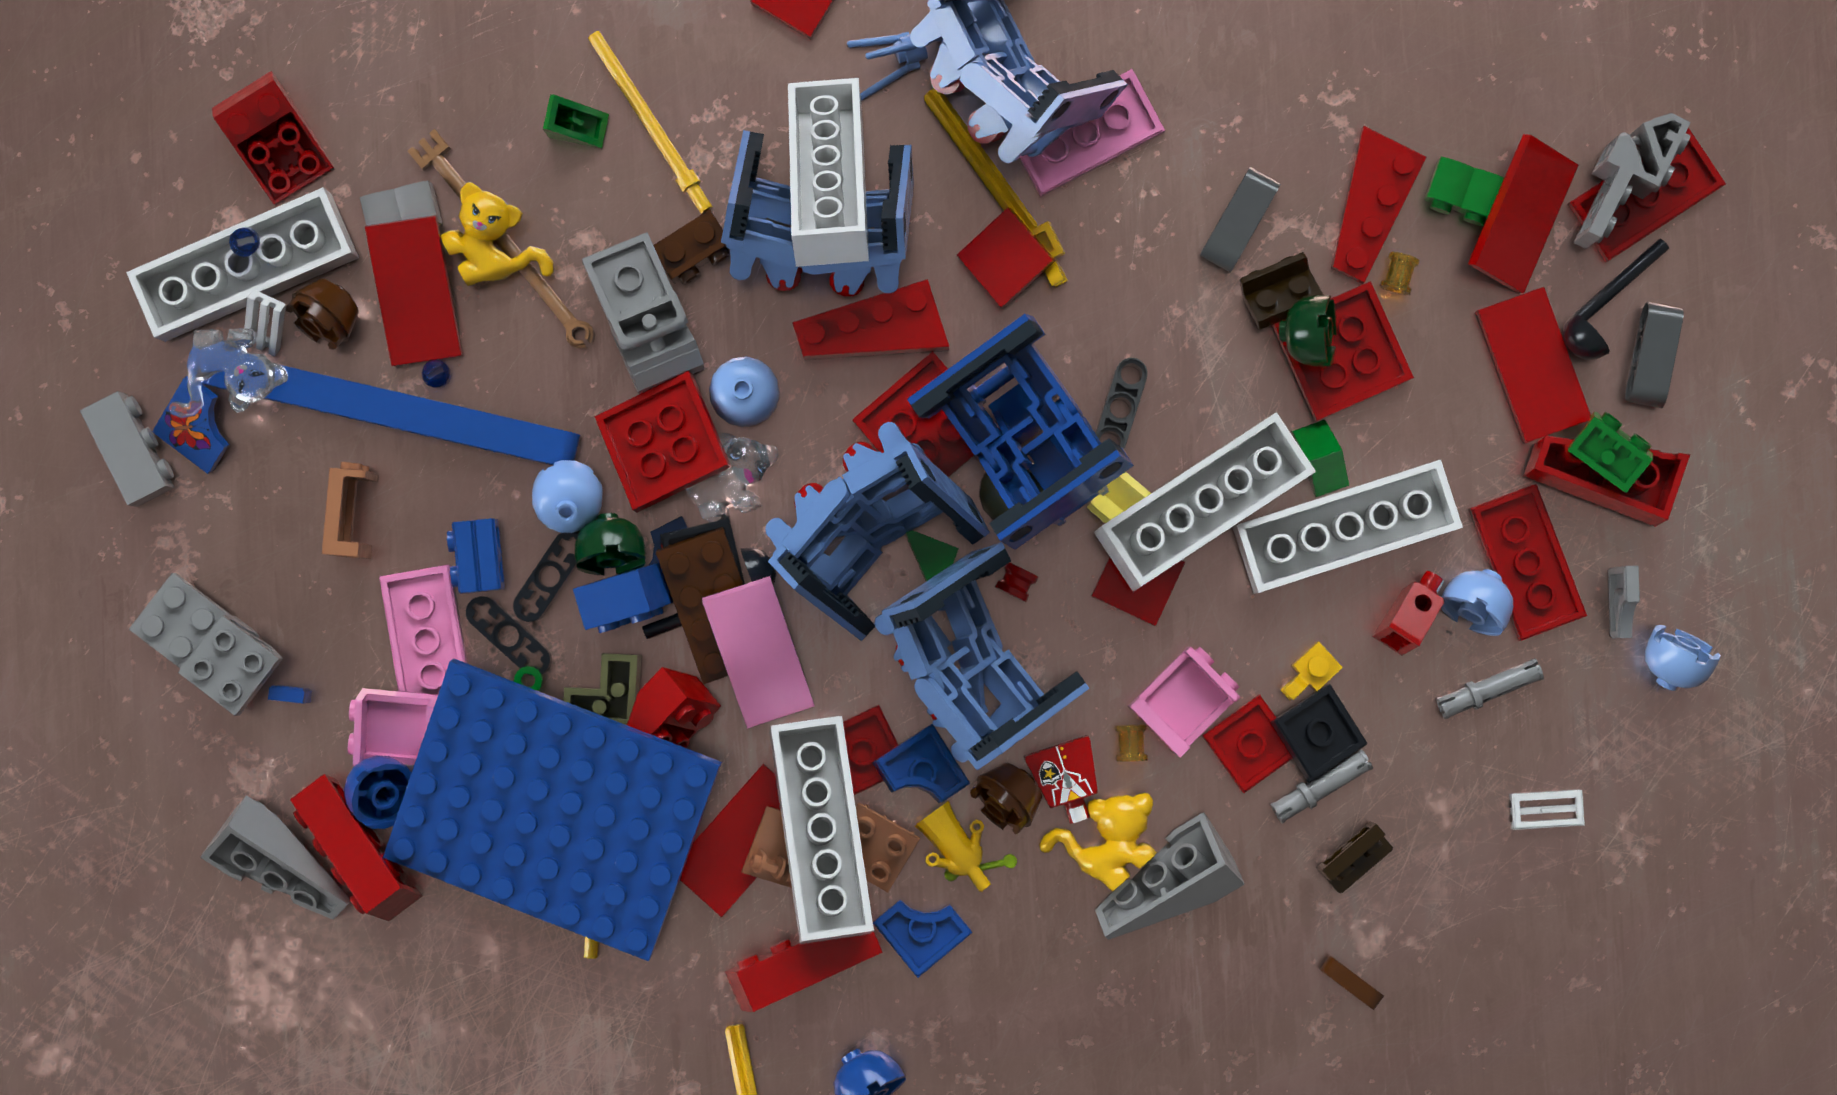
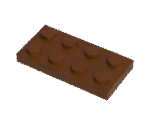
[656,527,744,684]

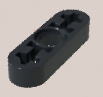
[513,532,579,622]
[466,596,552,676]

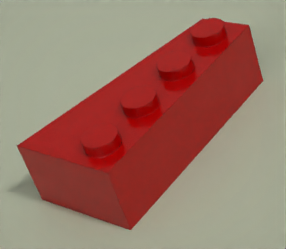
[792,279,949,360]
[1523,436,1691,527]
[290,774,423,921]
[725,931,883,1012]

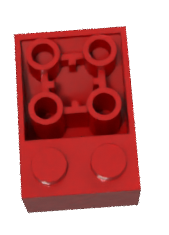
[212,71,334,205]
[627,667,721,748]

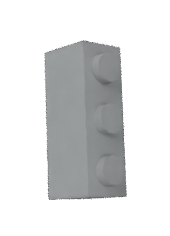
[80,391,175,507]

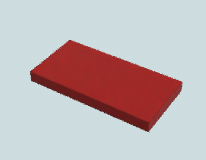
[1568,127,1726,262]
[1468,134,1579,294]
[365,215,463,366]
[1476,287,1591,444]
[1468,483,1587,641]
[680,763,780,917]

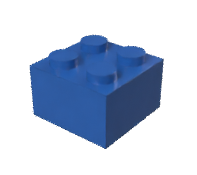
[573,562,673,633]

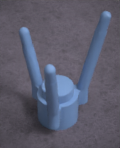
[847,32,928,101]

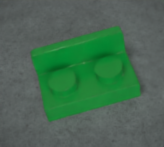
[1568,411,1653,493]

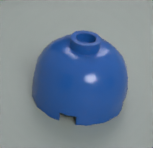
[344,755,412,829]
[833,1049,906,1095]

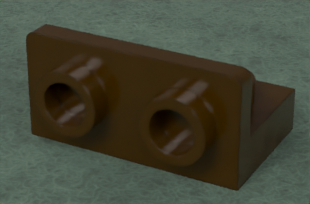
[1240,252,1324,330]
[1317,821,1393,893]

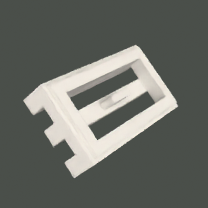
[243,290,286,357]
[1509,789,1585,830]

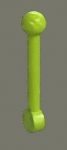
[944,854,1017,881]

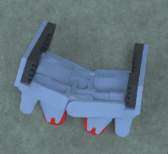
[910,0,1128,163]
[721,130,914,297]
[765,422,990,641]
[875,542,1090,770]

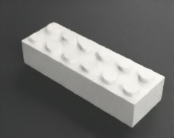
[788,78,869,267]
[126,187,359,342]
[1094,412,1316,591]
[1232,460,1463,594]
[769,716,874,944]

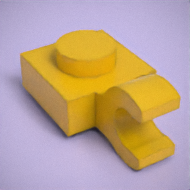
[1030,221,1068,288]
[1280,641,1343,701]

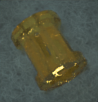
[1380,252,1419,295]
[1115,725,1148,762]

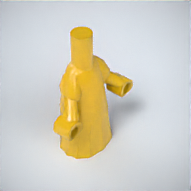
[915,801,991,892]

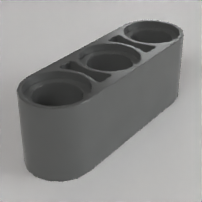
[1200,167,1281,273]
[1625,301,1684,408]
[1095,358,1148,449]

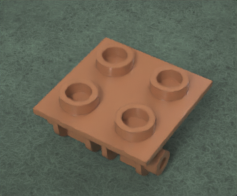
[856,802,920,893]
[741,806,792,888]

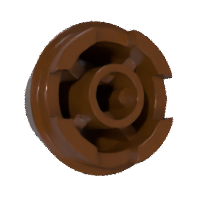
[286,279,359,349]
[970,763,1042,834]

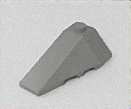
[200,795,350,920]
[1095,812,1245,940]

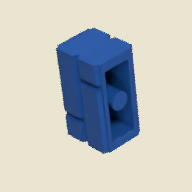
[447,518,505,594]

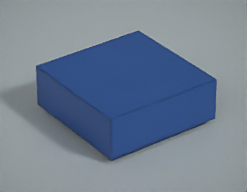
[268,685,312,704]

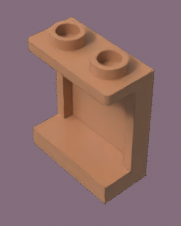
[322,462,378,559]

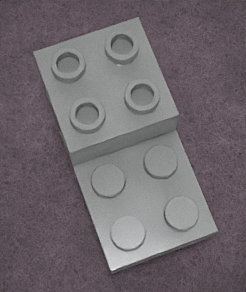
[1574,113,1691,249]
[582,232,704,395]
[129,573,283,716]

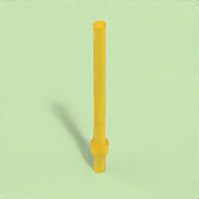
[588,31,713,214]

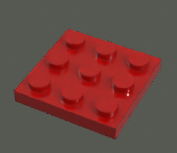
[1272,281,1414,422]
[852,351,974,486]
[594,371,731,513]

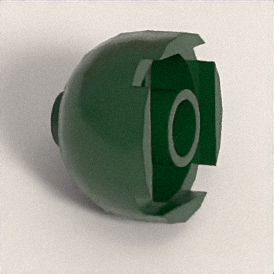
[1279,295,1337,367]
[574,513,646,575]

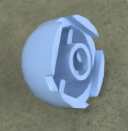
[709,356,780,428]
[532,460,603,533]
[1441,569,1513,636]
[1645,625,1721,691]

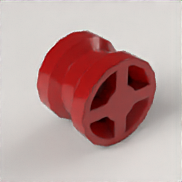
[995,562,1038,602]

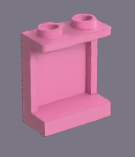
[1128,647,1241,758]
[348,688,438,766]

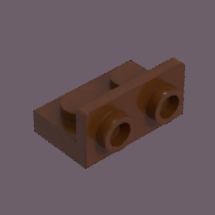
[653,209,730,284]

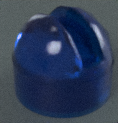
[229,227,260,257]
[422,360,451,389]

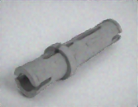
[1436,658,1544,719]
[1270,749,1373,824]

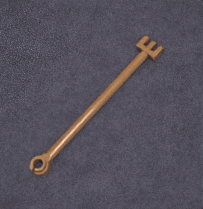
[407,129,595,350]

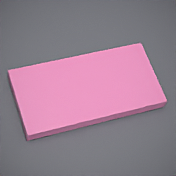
[1019,69,1165,197]
[379,565,467,695]
[702,576,814,729]

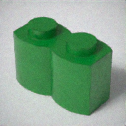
[1424,156,1505,226]

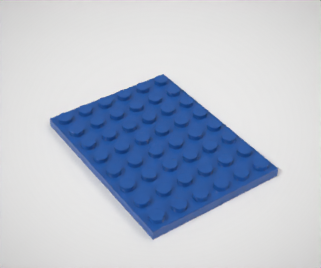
[383,658,722,961]

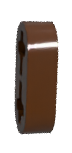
[1320,955,1384,1010]

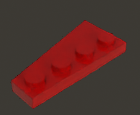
[1331,126,1427,284]

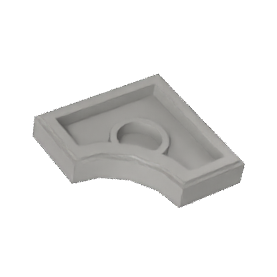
[1608,566,1640,638]

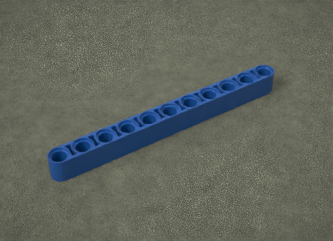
[198,348,581,466]

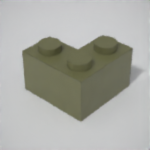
[563,653,642,725]

